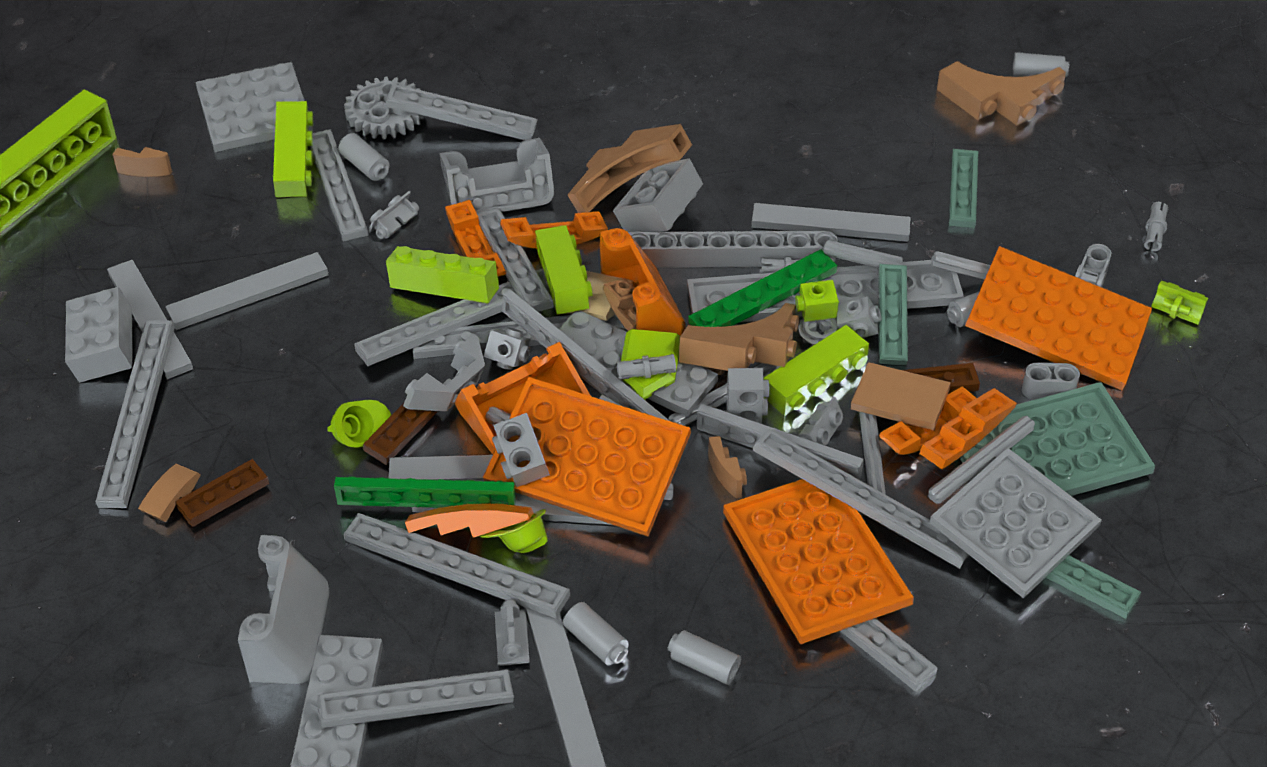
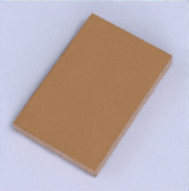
[851,362,950,430]

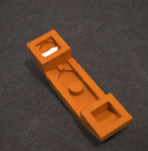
[445,200,506,276]
[500,211,608,249]
[879,386,976,455]

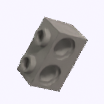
[726,368,769,424]
[492,413,550,487]

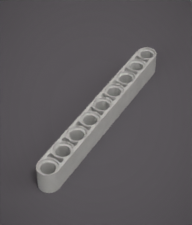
[628,231,838,268]

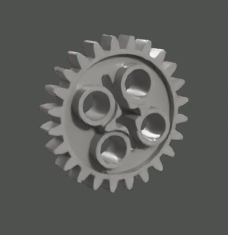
[344,77,424,139]

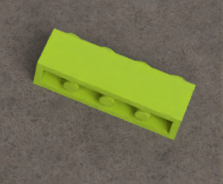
[273,101,313,197]
[535,225,593,314]
[386,246,499,303]
[763,325,869,416]

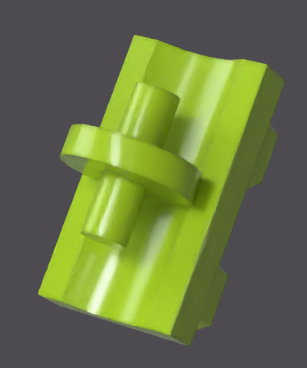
[1151,281,1208,324]

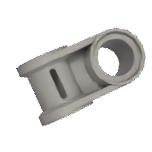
[1075,244,1111,287]

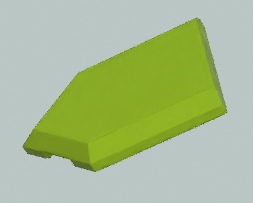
[621,329,680,400]

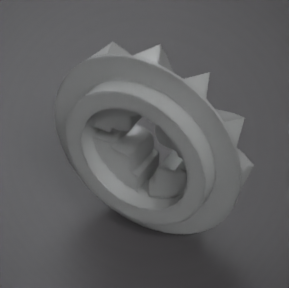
[798,318,839,346]

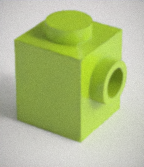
[795,280,839,322]

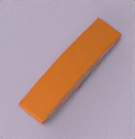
[919,388,1017,469]
[405,504,533,538]

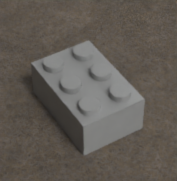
[613,158,703,232]
[65,286,132,383]

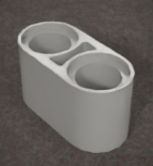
[1022,363,1080,400]

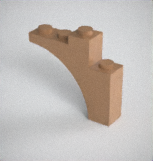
[937,61,1066,126]
[568,124,692,213]
[679,303,799,371]

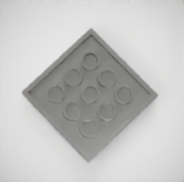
[195,62,313,152]
[929,448,1102,598]

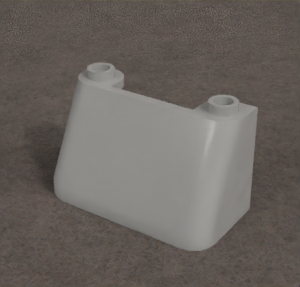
[439,138,554,214]
[238,535,329,684]

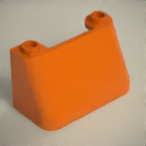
[600,228,686,336]
[454,342,591,455]

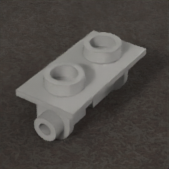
[368,191,419,239]
[798,396,844,446]
[495,600,530,666]

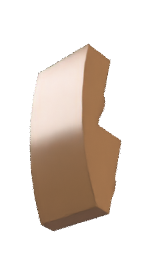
[113,147,172,177]
[603,278,636,331]
[708,436,747,498]
[138,464,201,522]

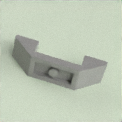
[403,334,485,411]

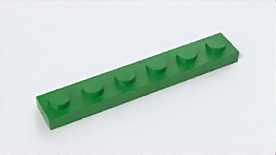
[688,249,838,327]
[334,477,516,508]

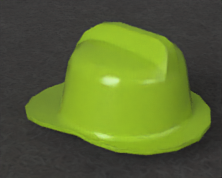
[327,400,391,448]
[479,509,548,553]

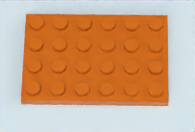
[965,246,1152,391]
[483,377,691,536]
[724,479,913,644]

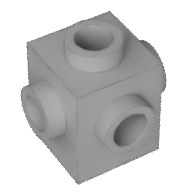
[837,296,882,338]
[483,327,531,370]

